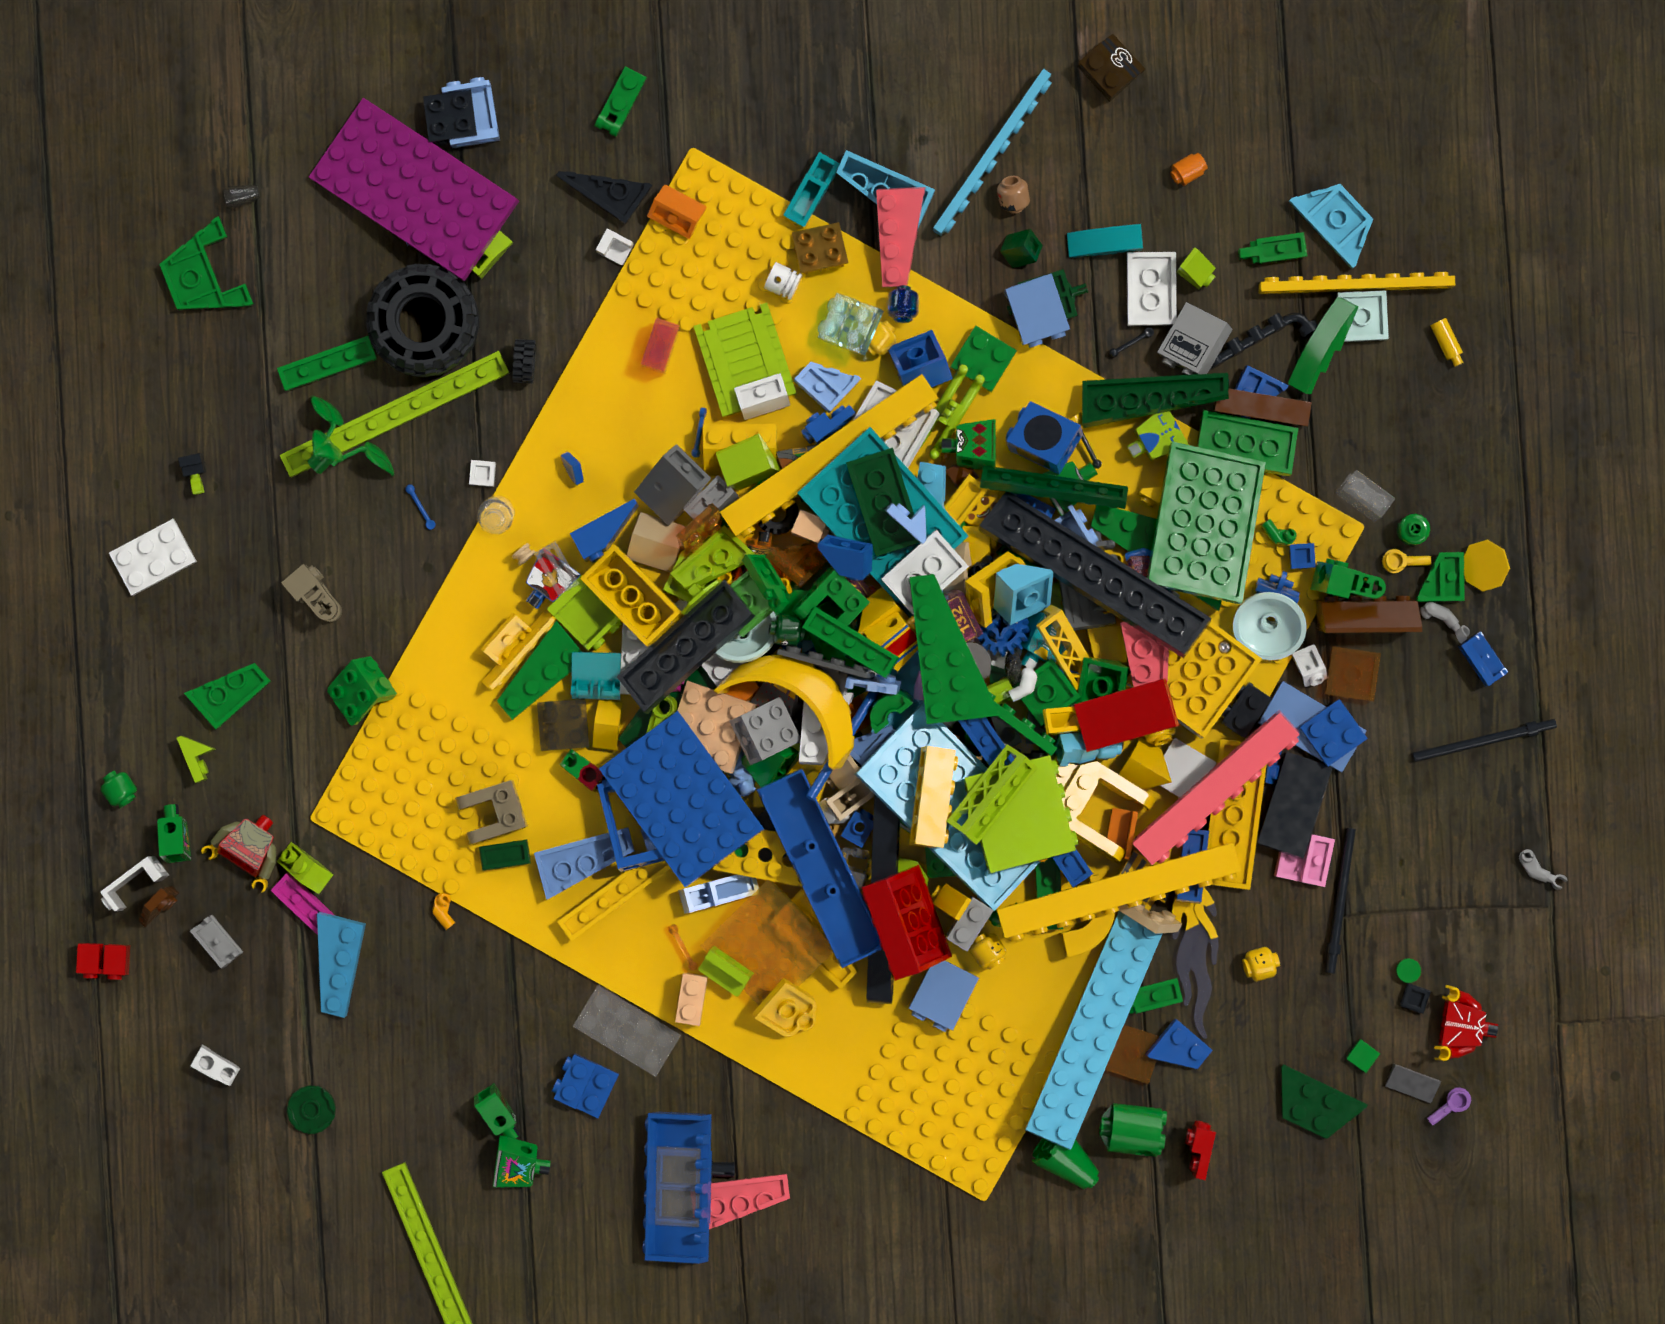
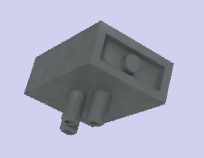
[634,444,711,526]

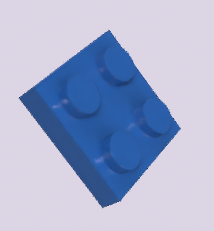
[1299,699,1368,767]

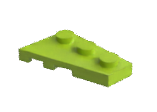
[670,526,755,592]

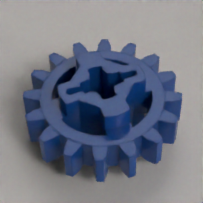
[976,608,1031,657]

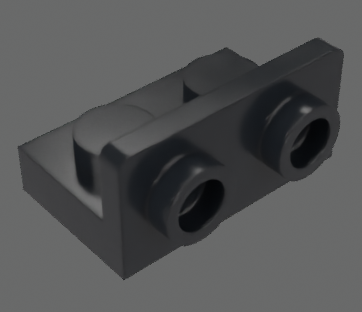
[1220,682,1272,739]

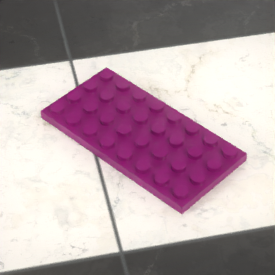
[309,98,519,281]

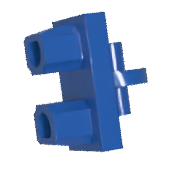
[1255,571,1300,604]

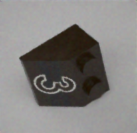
[1077,34,1145,102]

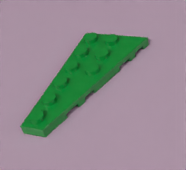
[1090,505,1222,612]

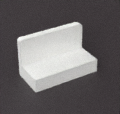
[734,373,790,420]

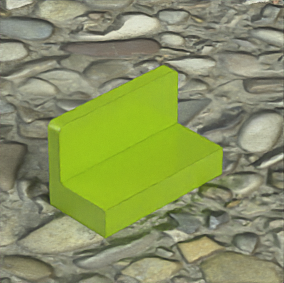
[698,946,754,997]

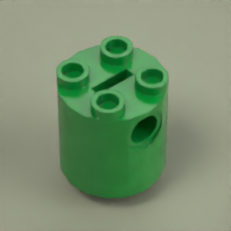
[1099,1103,1167,1157]

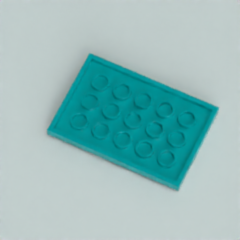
[797,427,968,602]

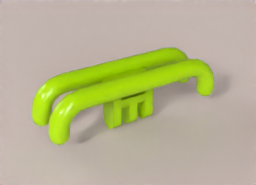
[920,365,985,459]

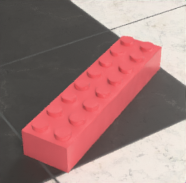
[1133,710,1300,865]

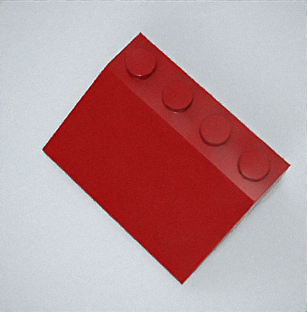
[862,865,952,981]

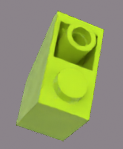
[472,230,513,279]
[277,842,333,894]

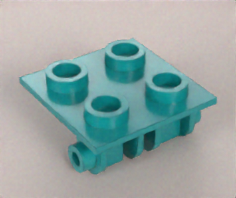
[571,652,621,700]

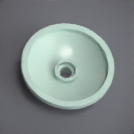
[1233,592,1307,660]
[715,611,776,663]

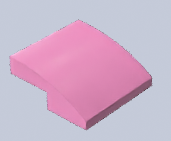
[1274,834,1335,887]

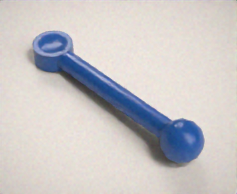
[691,407,707,458]
[405,484,436,530]

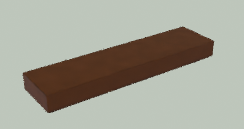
[1213,389,1312,426]

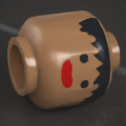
[997,176,1030,213]

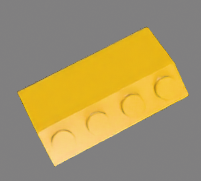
[580,544,684,647]

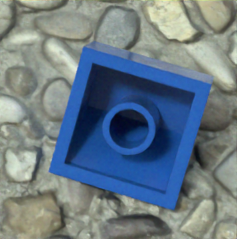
[888,330,953,387]

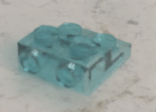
[818,293,884,356]

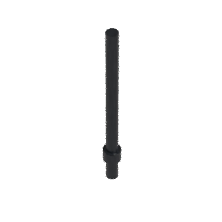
[1413,719,1557,762]
[1325,828,1356,974]

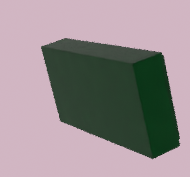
[479,839,531,871]

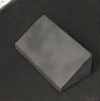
[1385,1063,1441,1103]

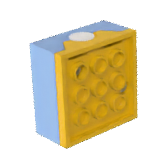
[1126,622,1262,739]

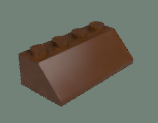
[1316,595,1422,633]

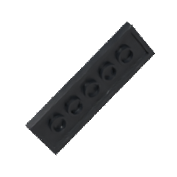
[617,579,755,714]

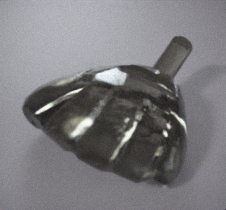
[1004,650,1022,687]

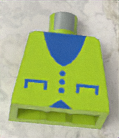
[1127,411,1189,461]

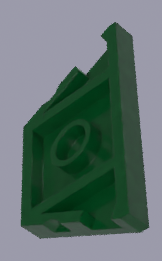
[1281,1064,1368,1139]

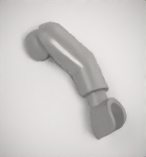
[1420,602,1470,643]
[1519,849,1567,890]

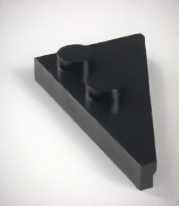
[556,171,652,224]

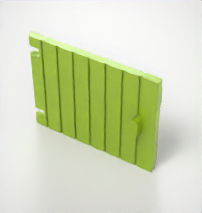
[693,302,797,417]

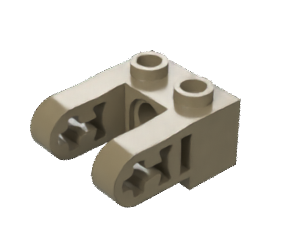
[281,564,342,622]
[455,780,528,845]

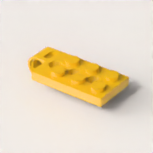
[713,830,802,887]

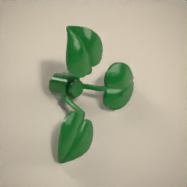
[307,395,395,477]

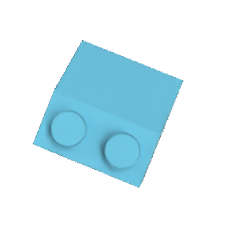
[993,564,1053,625]

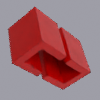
[76,943,130,980]

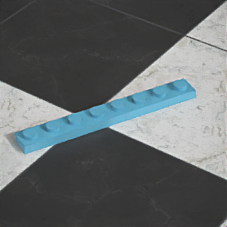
[933,69,1052,236]

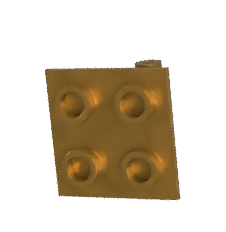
[792,222,848,275]

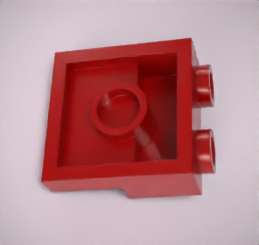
[1185,1120,1216,1180]

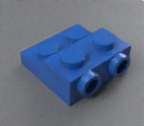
[801,405,856,444]
[552,1053,619,1118]

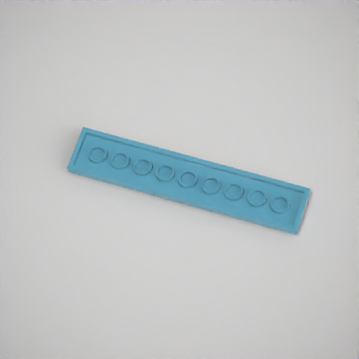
[1025,911,1163,1150]

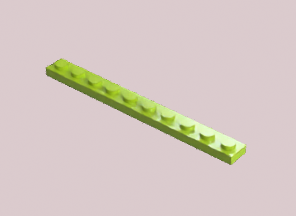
[280,351,510,477]

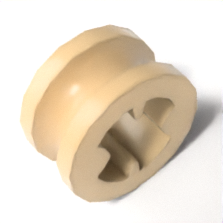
[512,543,536,566]

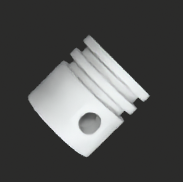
[764,262,802,300]

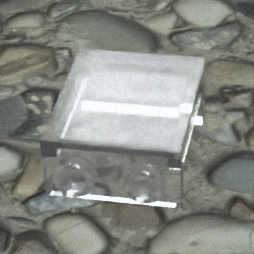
[1335,470,1395,522]

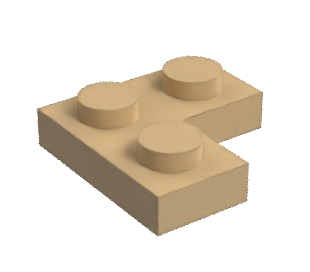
[1118,903,1182,934]

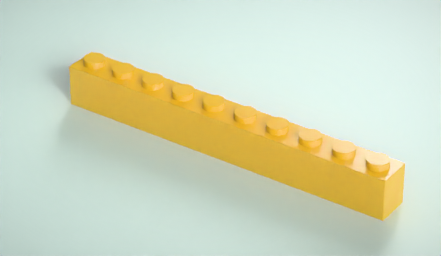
[720,374,939,538]
[996,843,1241,941]

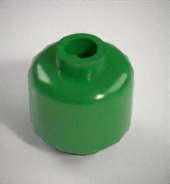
[1397,514,1430,546]
[100,771,137,808]

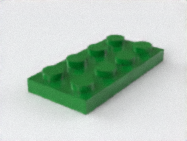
[1197,410,1298,477]

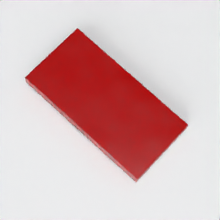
[1074,678,1179,752]

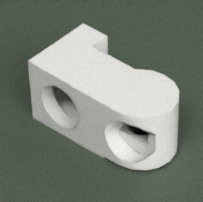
[191,1044,240,1086]

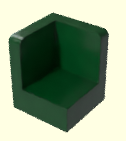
[1000,229,1043,268]

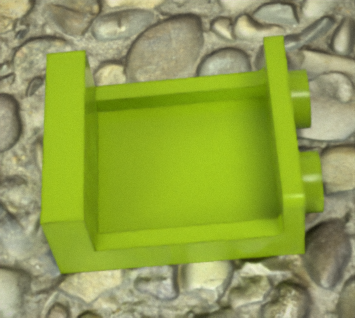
[547,575,623,651]

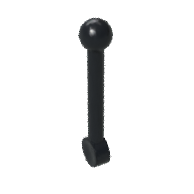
[1109,327,1154,358]

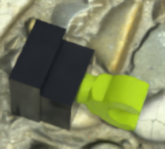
[178,453,206,495]

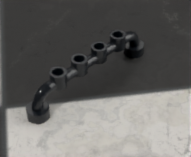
[1210,313,1318,370]

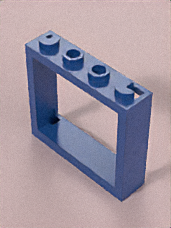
[597,779,665,872]

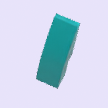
[783,152,840,227]
[1067,224,1143,258]

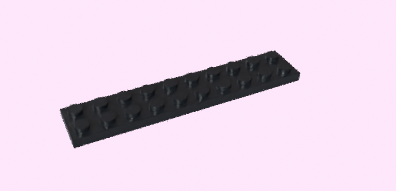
[979,492,1211,658]

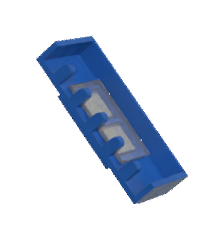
[643,1112,712,1264]

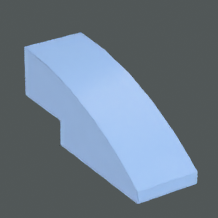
[678,874,760,914]

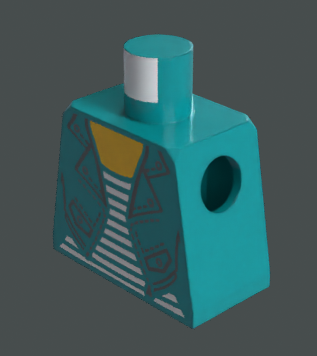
[1020,612,1066,669]

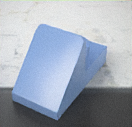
[885,503,926,544]

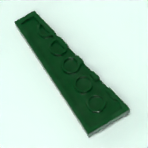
[1082,373,1229,428]

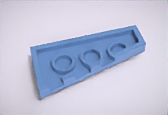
[534,827,635,900]

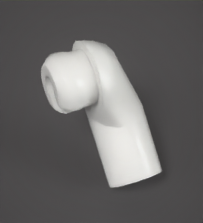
[1008,667,1037,702]

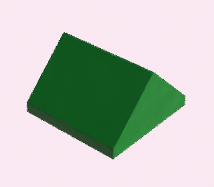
[1076,657,1129,704]

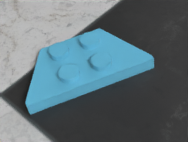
[1289,184,1373,269]

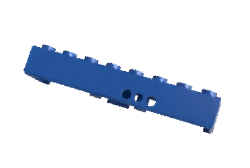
[756,768,882,968]

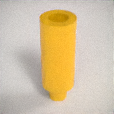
[1430,318,1463,367]

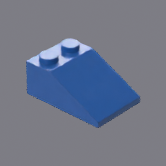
[570,499,639,563]

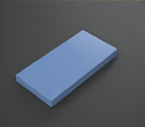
[1258,681,1367,772]

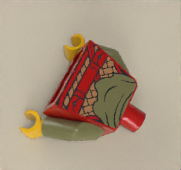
[201,815,276,893]

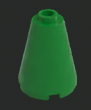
[1032,1138,1099,1189]

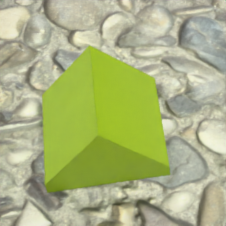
[716,434,782,490]

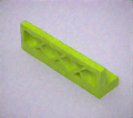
[946,744,1037,845]

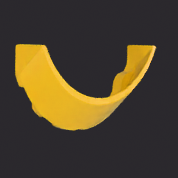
[714,655,854,770]

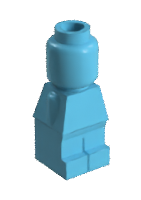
[1055,732,1122,766]

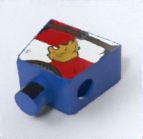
[526,548,581,609]

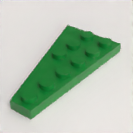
[910,574,1001,724]

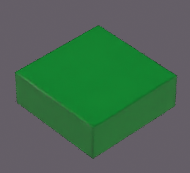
[1346,1039,1380,1073]

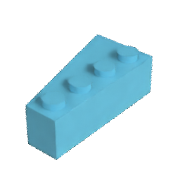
[836,150,935,231]

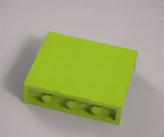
[963,755,1078,874]

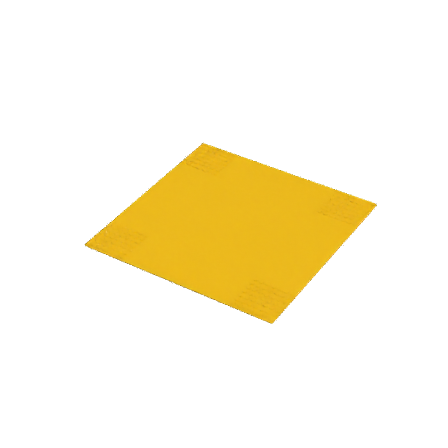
[311,148,1364,1201]

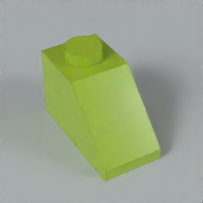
[1176,248,1216,290]

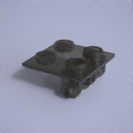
[537,699,589,751]

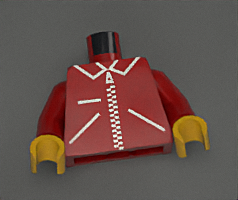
[1434,985,1498,1061]

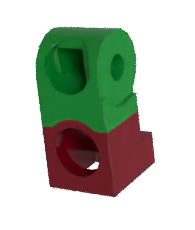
[560,749,606,793]

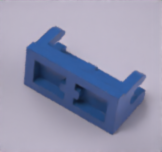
[1458,632,1508,687]

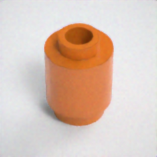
[1170,153,1208,186]

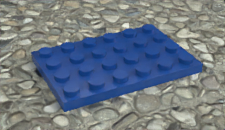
[599,711,765,888]

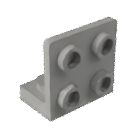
[729,697,801,765]

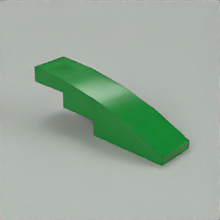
[1288,296,1359,394]

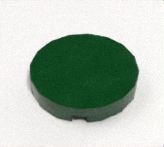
[287,1085,336,1134]

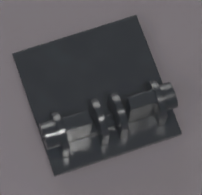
[423,89,477,146]

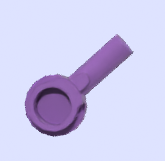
[1427,1087,1471,1125]

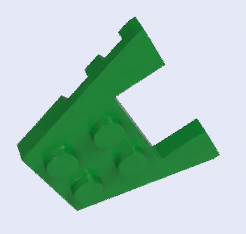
[159,216,254,310]

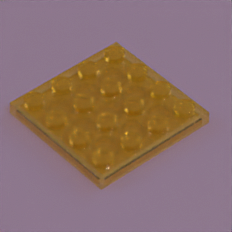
[700,879,833,1005]

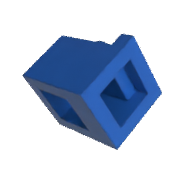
[841,809,874,848]

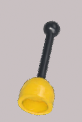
[1068,412,1102,469]

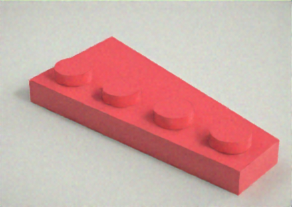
[876,187,926,287]
[1120,622,1169,687]
[691,1173,790,1229]

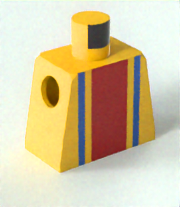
[864,612,918,671]

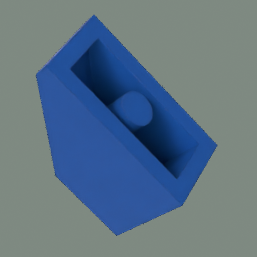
[818,535,873,581]

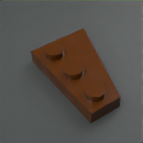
[139,886,179,928]

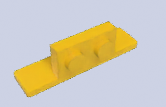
[481,610,556,691]

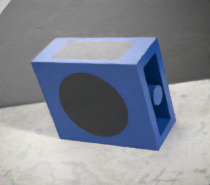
[1006,401,1083,475]

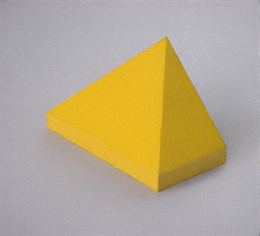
[1043,706,1081,736]

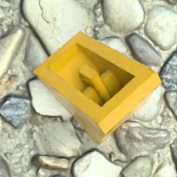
[592,699,623,751]

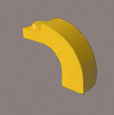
[1061,874,1115,957]

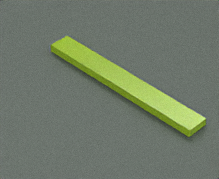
[382,1162,472,1324]

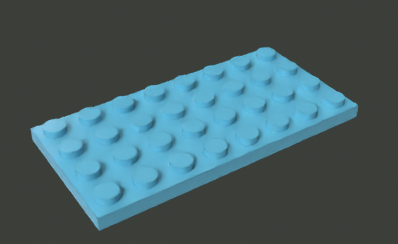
[855,704,1040,911]

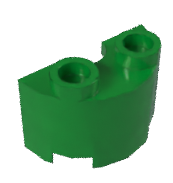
[870,689,913,734]

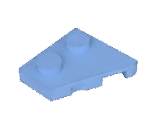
[793,362,861,413]

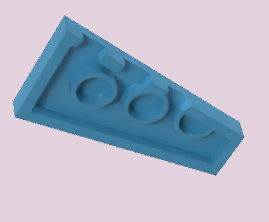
[317,912,366,1018]

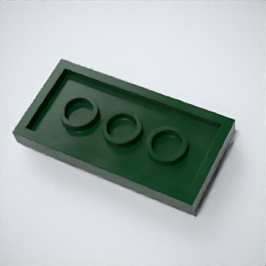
[845,447,920,556]

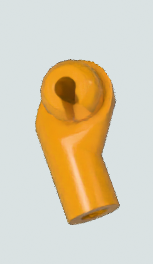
[432,893,455,930]

